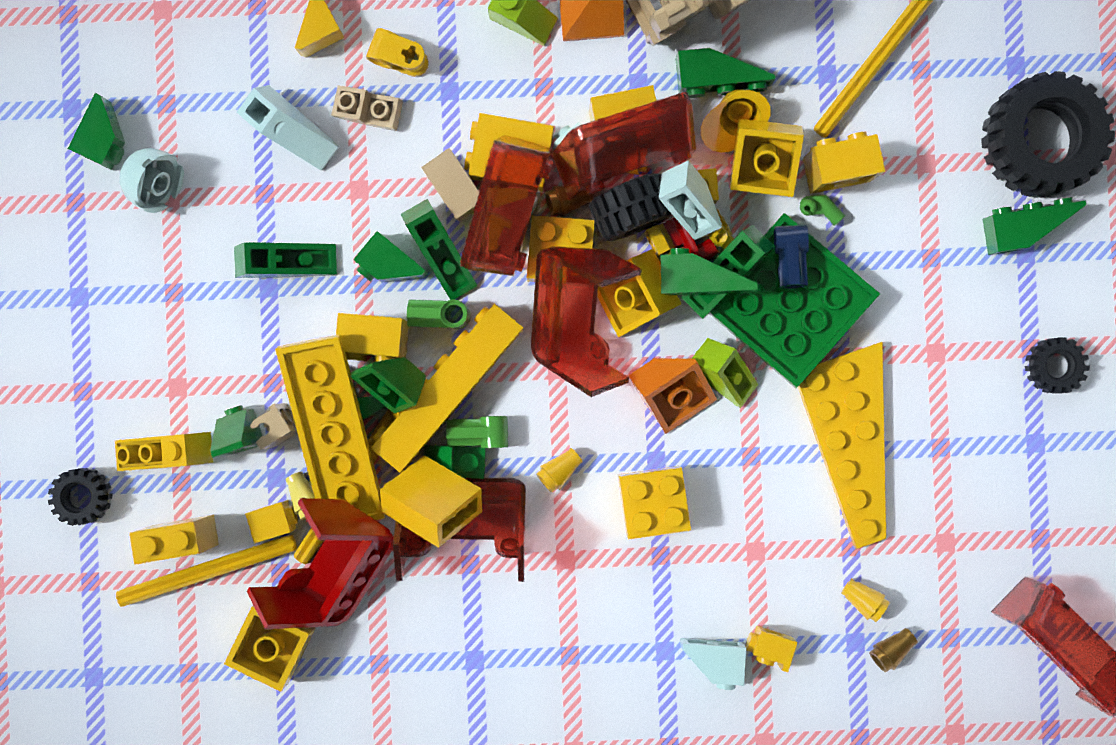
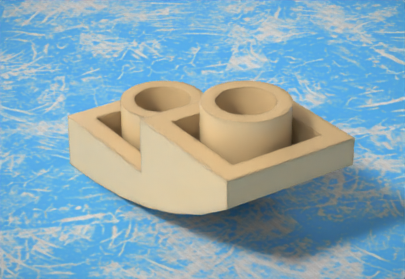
[331,85,403,131]

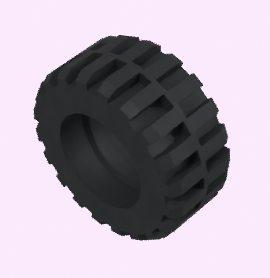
[981,71,1115,198]

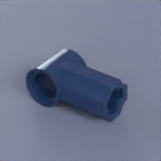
[774,225,809,289]

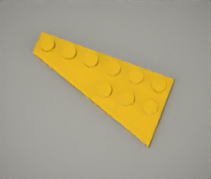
[798,342,886,549]

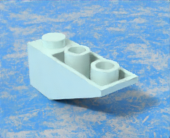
[236,85,340,170]

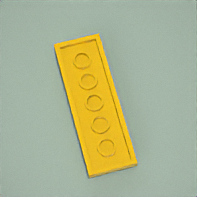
[275,334,386,520]

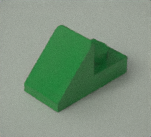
[423,445,486,479]

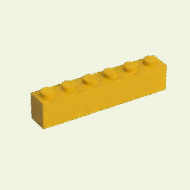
[371,303,523,473]

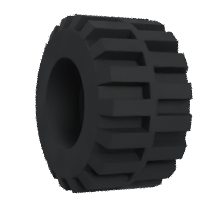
[589,173,672,241]

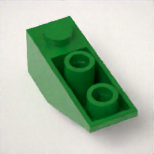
[675,48,775,99]
[982,197,1086,255]

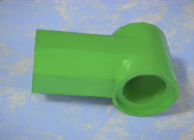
[406,299,471,330]
[446,416,508,448]

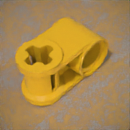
[366,28,429,77]

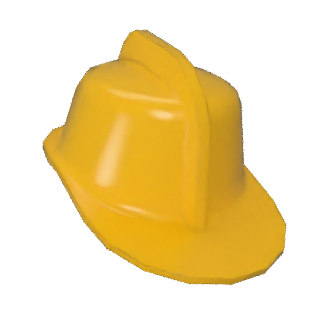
[700,89,771,153]

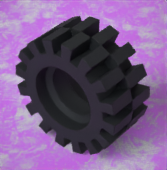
[1025,337,1090,394]
[48,468,113,526]

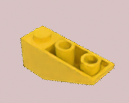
[114,432,213,471]

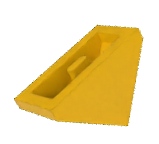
[294,0,345,58]

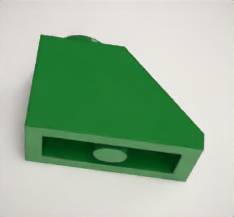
[67,93,125,170]
[353,231,428,282]
[350,357,426,414]

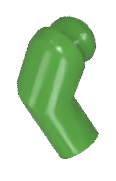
[800,195,846,226]

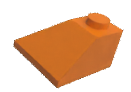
[559,0,624,42]
[628,358,717,434]

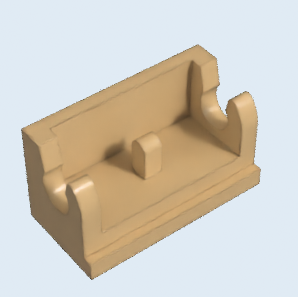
[421,148,485,222]
[251,403,297,450]

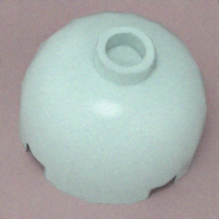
[119,148,184,213]

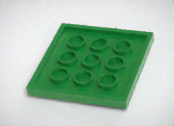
[709,213,880,389]

